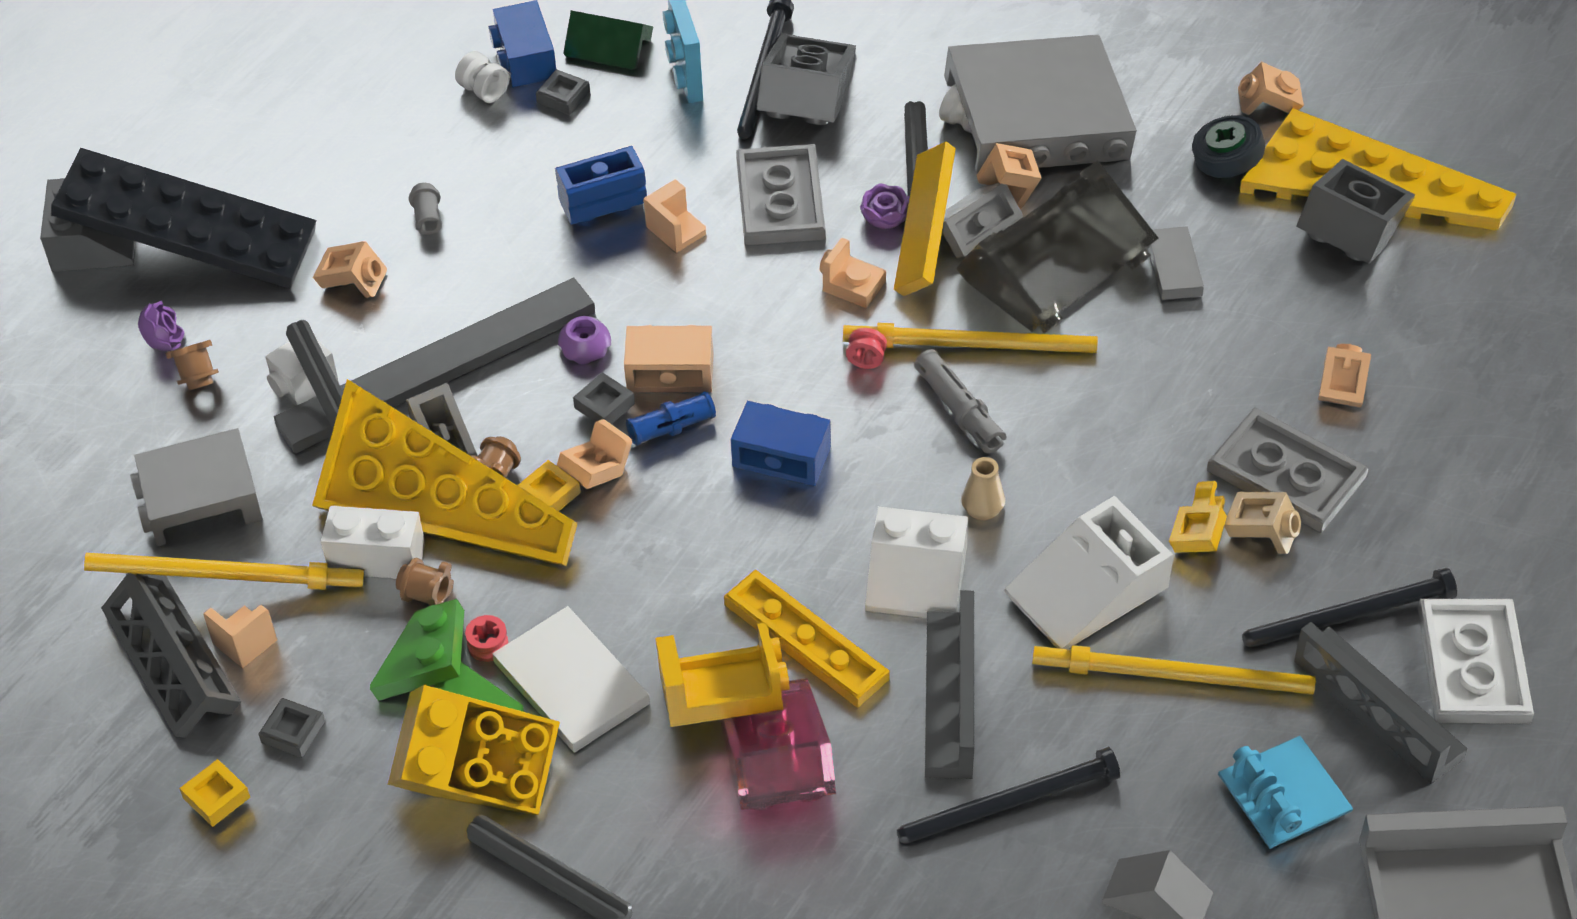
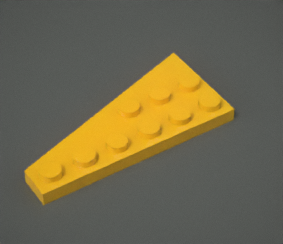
[1240,108,1516,230]
[312,379,578,566]

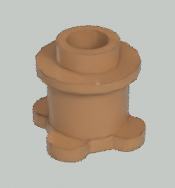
[165,339,219,390]
[470,436,521,478]
[396,558,454,606]

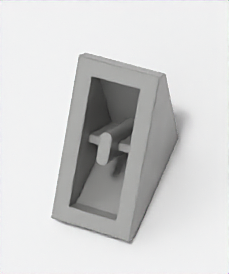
[406,383,478,456]
[1102,850,1213,919]

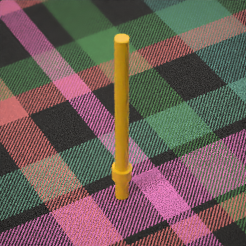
[843,322,1098,353]
[84,552,364,590]
[1032,645,1316,695]

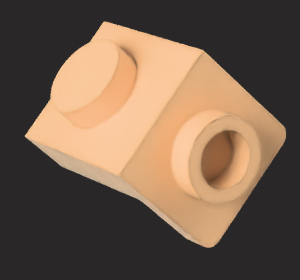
[1238,61,1304,115]
[557,419,632,489]

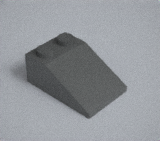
[757,33,856,125]

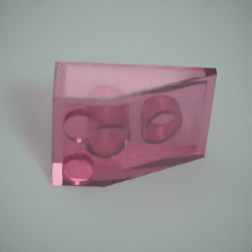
[720,678,836,810]

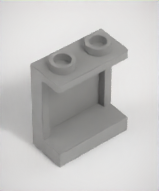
[130,428,263,546]

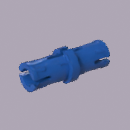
[626,392,716,446]

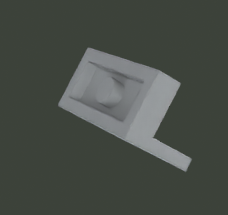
[942,183,1024,258]

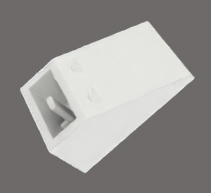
[1004,496,1173,649]

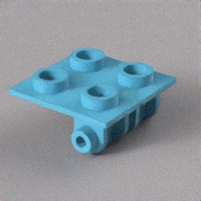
[1218,736,1353,849]

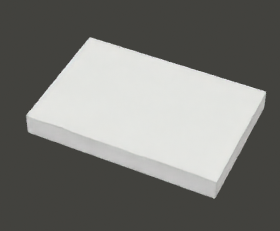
[1418,599,1534,724]
[492,606,650,753]

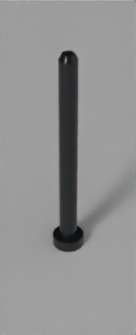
[737,0,794,139]
[1242,567,1457,647]
[897,746,1121,844]

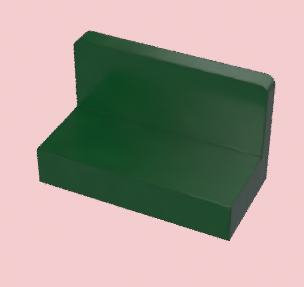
[563,10,654,70]

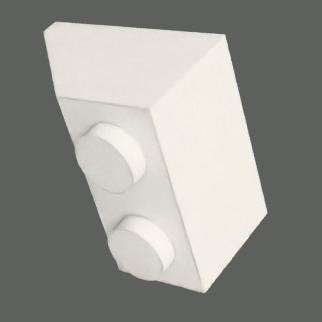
[865,506,968,618]

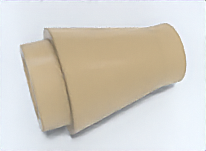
[961,457,1005,520]

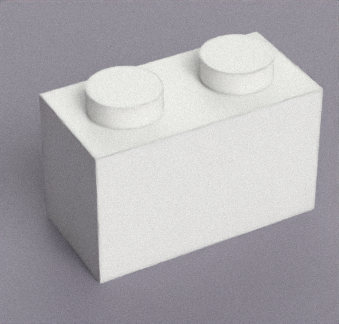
[321,506,426,579]

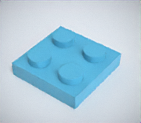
[662,0,703,103]

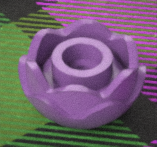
[860,183,910,229]
[138,301,184,351]
[558,316,611,365]

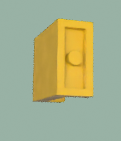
[655,623,790,727]

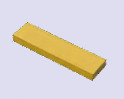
[893,141,956,296]
[724,569,890,708]

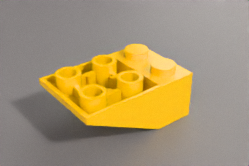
[387,685,560,815]

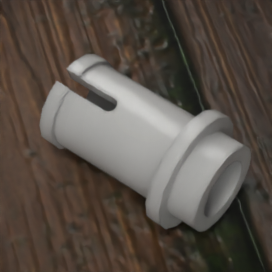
[408,182,442,235]

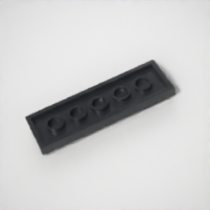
[51,147,317,289]

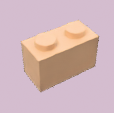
[624,325,714,392]

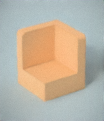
[976,143,1041,210]
[643,179,706,253]
[203,605,277,669]

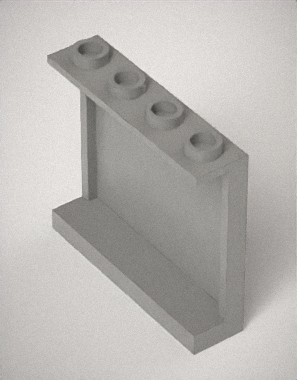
[944,34,1137,173]
[1359,806,1577,919]

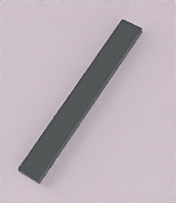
[273,277,596,454]

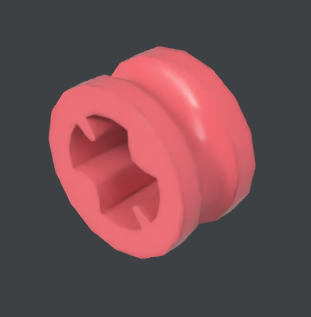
[846,328,887,369]
[465,615,509,662]

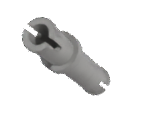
[914,349,1007,453]

